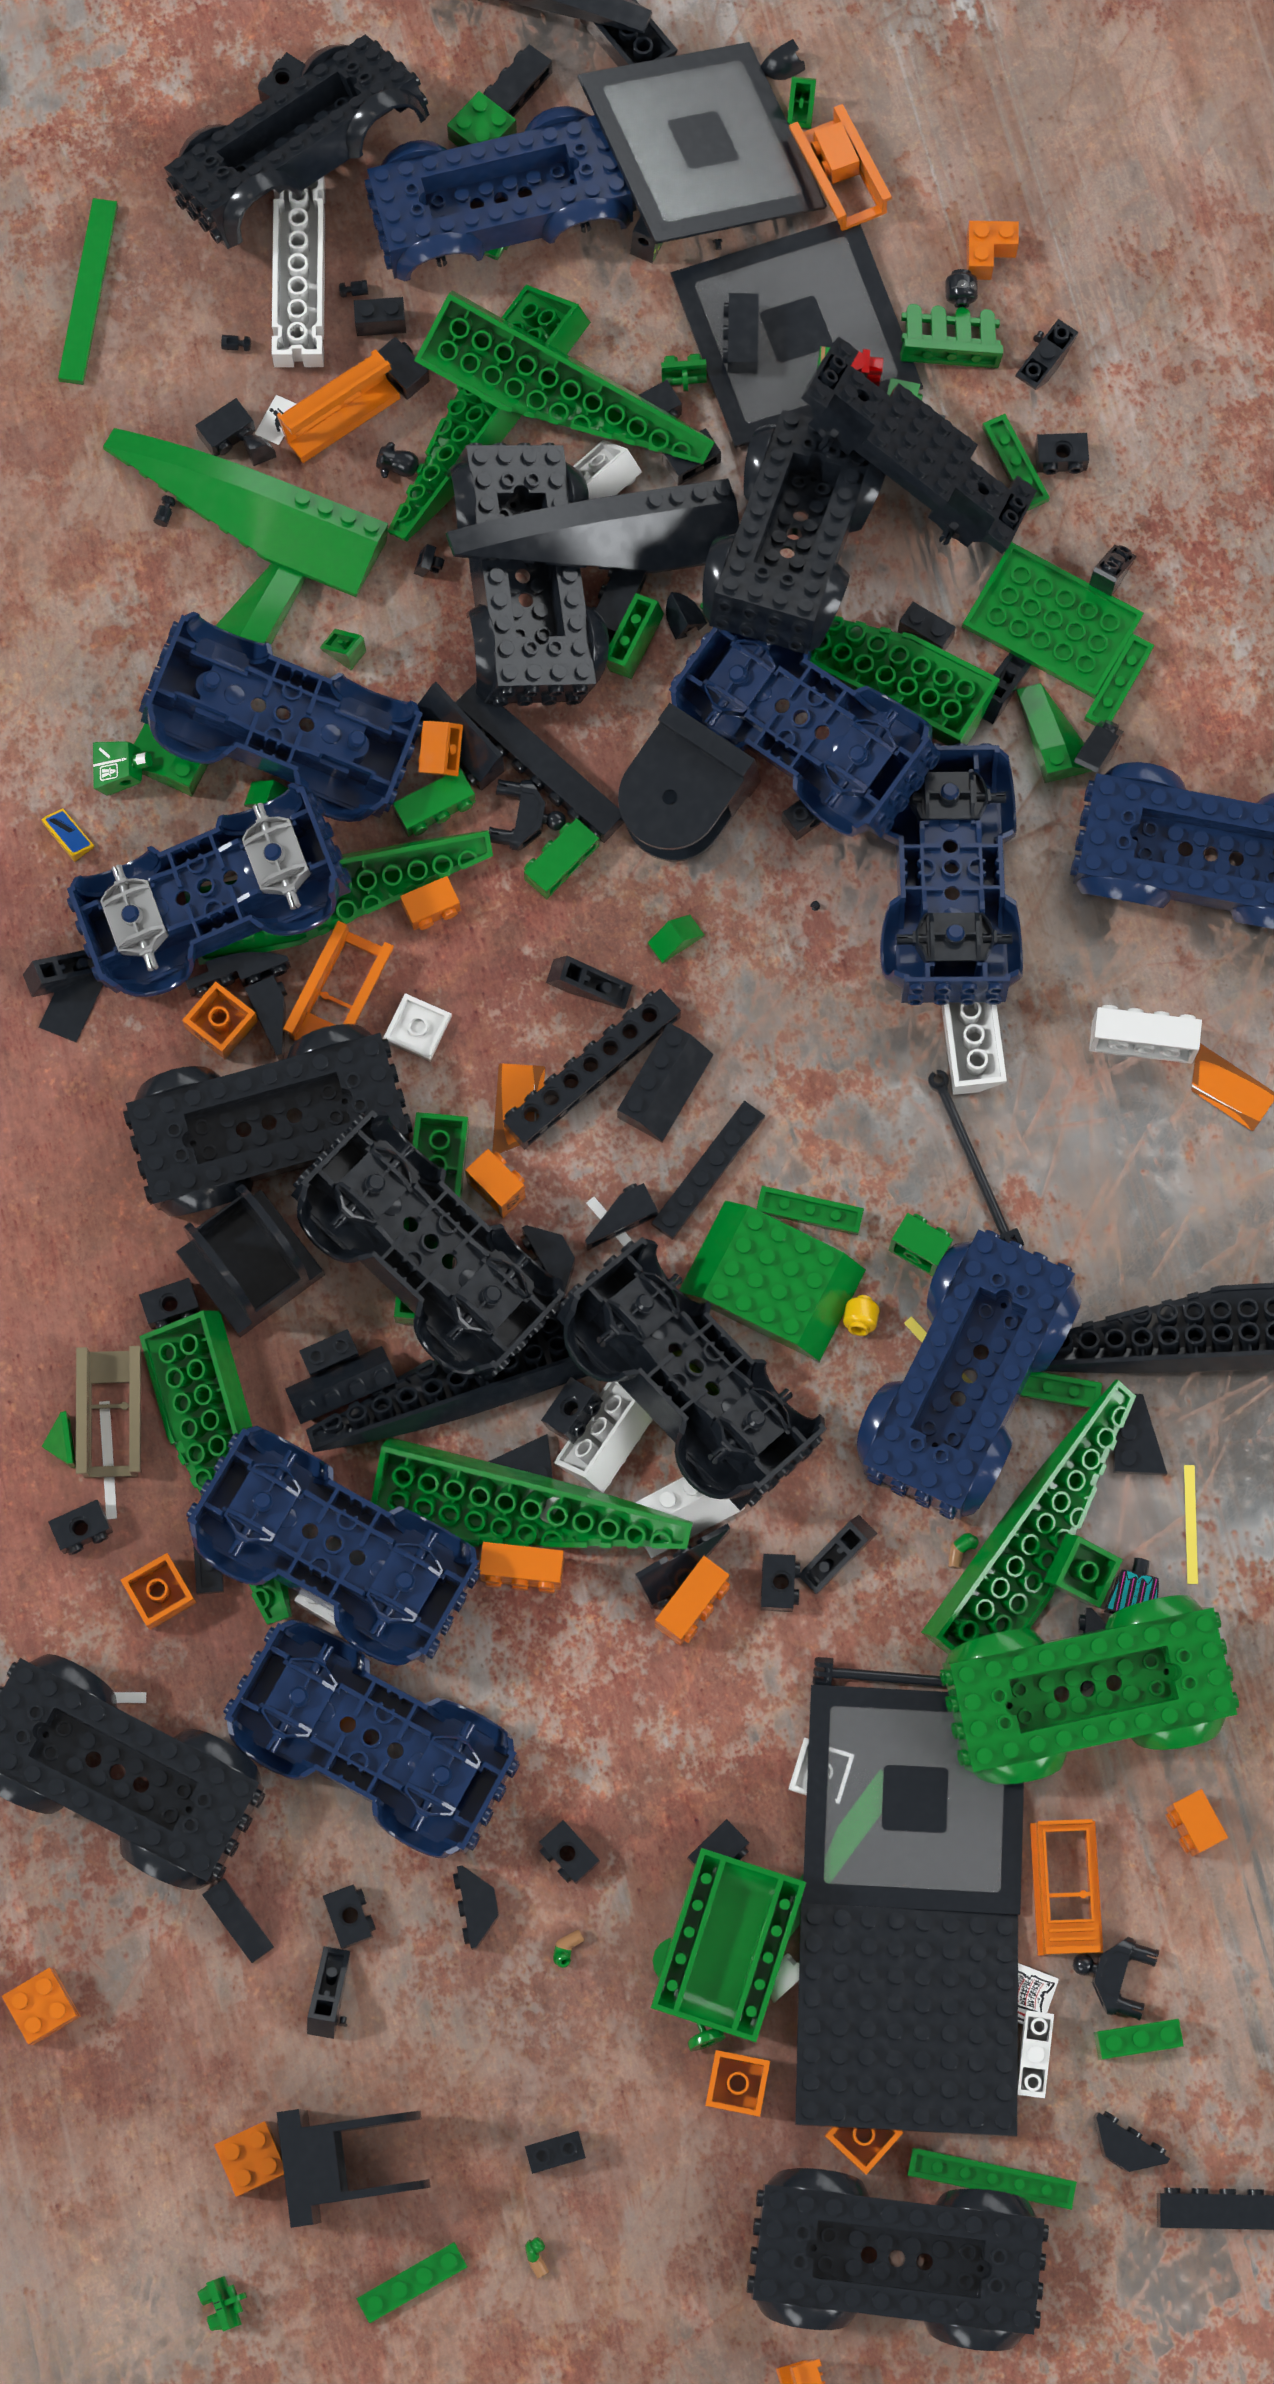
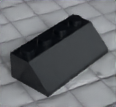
[580,0,678,67]
[417,682,504,791]
[617,1023,714,1143]

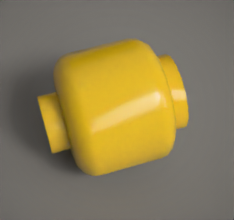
[843,1295,880,1336]

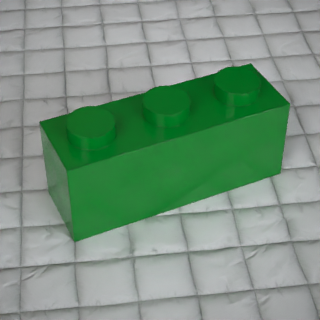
[606,593,664,679]
[393,769,476,837]
[524,818,599,900]
[1094,2019,1184,2060]

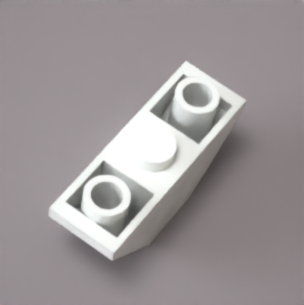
[1018,2010,1054,2098]

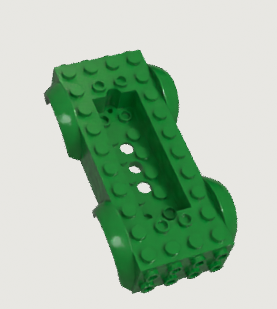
[939,1595,1239,1784]

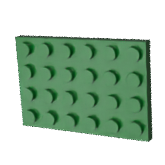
[962,542,1144,699]

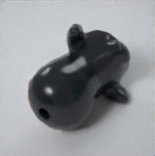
[376,442,419,478]

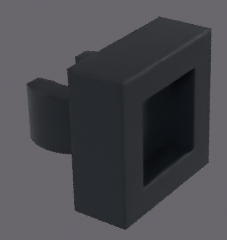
[414,544,445,577]

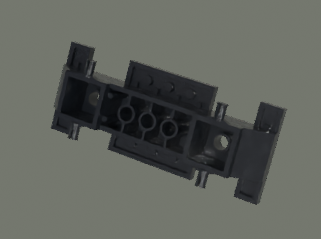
[801,336,1037,554]

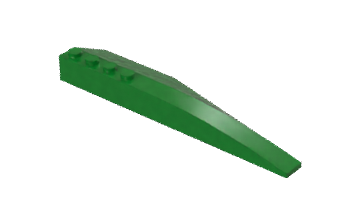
[387,284,591,542]
[414,290,715,464]
[103,428,388,597]
[134,563,307,797]
[700,603,1000,746]
[184,830,493,965]
[139,1310,292,1625]
[921,1379,1136,1655]
[371,1437,693,1549]

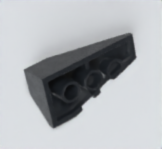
[635,1523,730,1609]

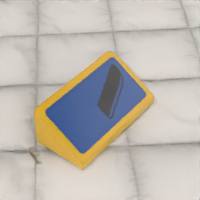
[41,808,95,862]

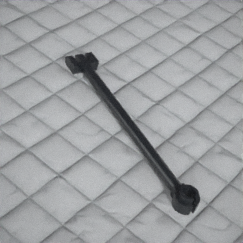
[928,1070,1024,1246]
[812,1657,947,1687]

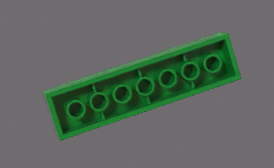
[394,1112,469,1325]

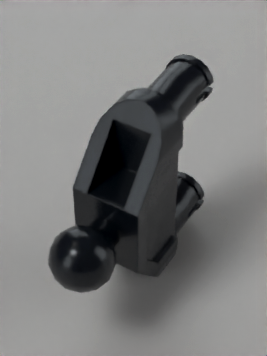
[489,779,566,851]
[1072,1937,1159,2021]

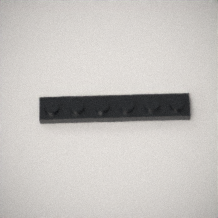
[651,1100,765,1240]

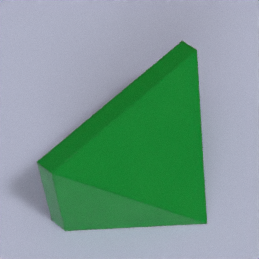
[42,1411,76,1468]

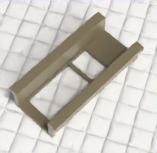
[76,1346,141,1478]

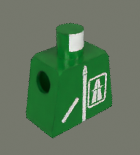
[93,741,152,796]

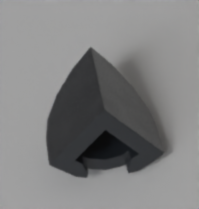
[761,39,805,80]
[243,435,276,466]
[666,592,707,640]

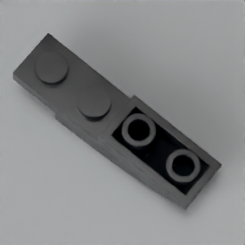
[185,952,291,997]

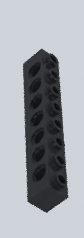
[503,988,681,1150]

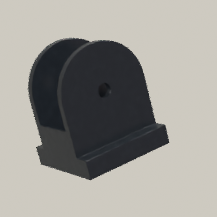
[618,703,761,862]
[176,1184,325,1338]
[277,2109,431,2228]

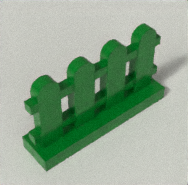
[900,304,1003,368]

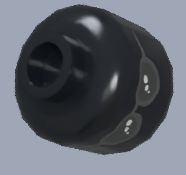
[945,269,978,308]

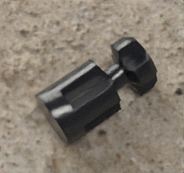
[339,280,369,298]
[221,334,251,351]
[153,495,176,527]

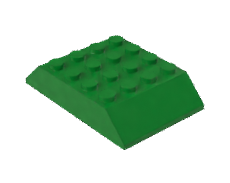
[679,1201,866,1362]
[651,1848,806,2042]

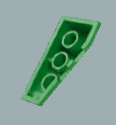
[1016,683,1092,783]

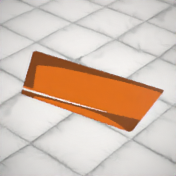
[1191,1043,1274,1131]
[492,1063,545,1154]

